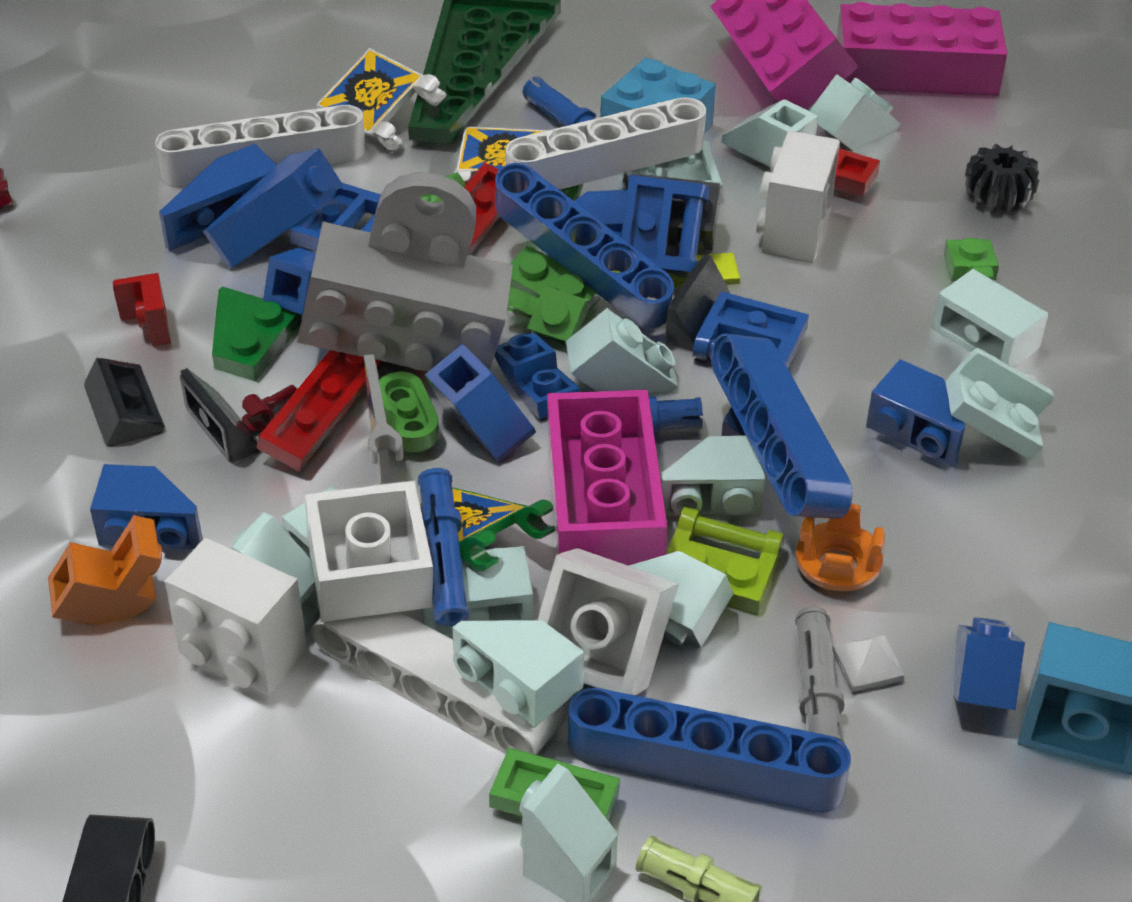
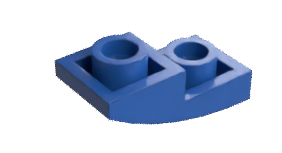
[494,333,580,419]

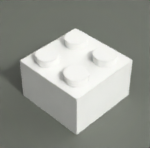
[756,130,840,263]
[305,481,433,622]
[164,537,307,696]
[538,548,679,695]

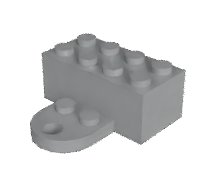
[297,172,513,371]

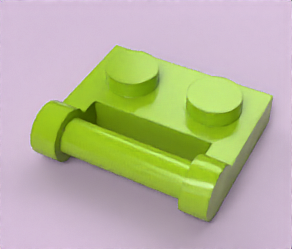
[666,507,785,615]

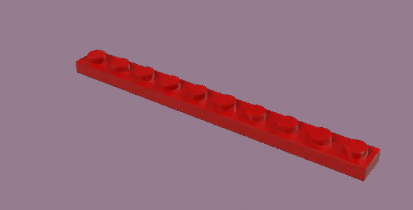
[256,162,500,472]

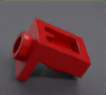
[112,273,171,346]

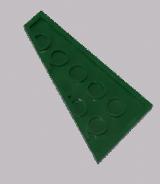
[408,0,561,144]

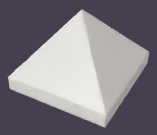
[832,634,905,692]

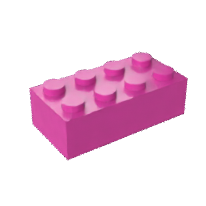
[710,0,859,110]
[836,2,1007,95]
[547,390,667,566]

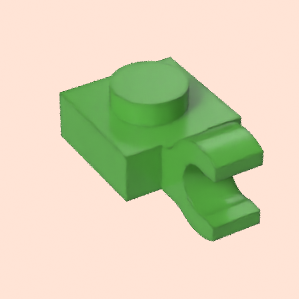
[944,238,999,281]
[507,286,590,345]

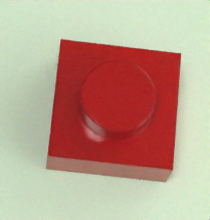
[834,149,880,197]

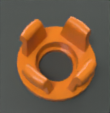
[795,503,885,591]

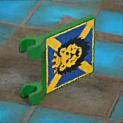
[420,487,556,571]

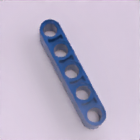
[495,163,674,329]
[711,334,853,519]
[568,688,851,812]

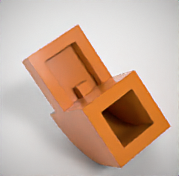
[48,515,163,625]

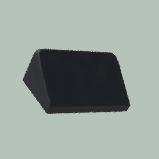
[665,254,730,351]
[84,358,165,445]
[180,368,260,463]

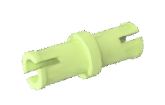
[635,835,763,902]

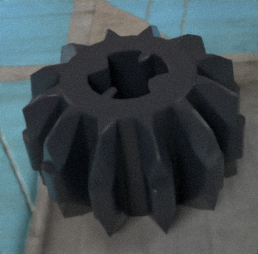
[965,144,1039,213]

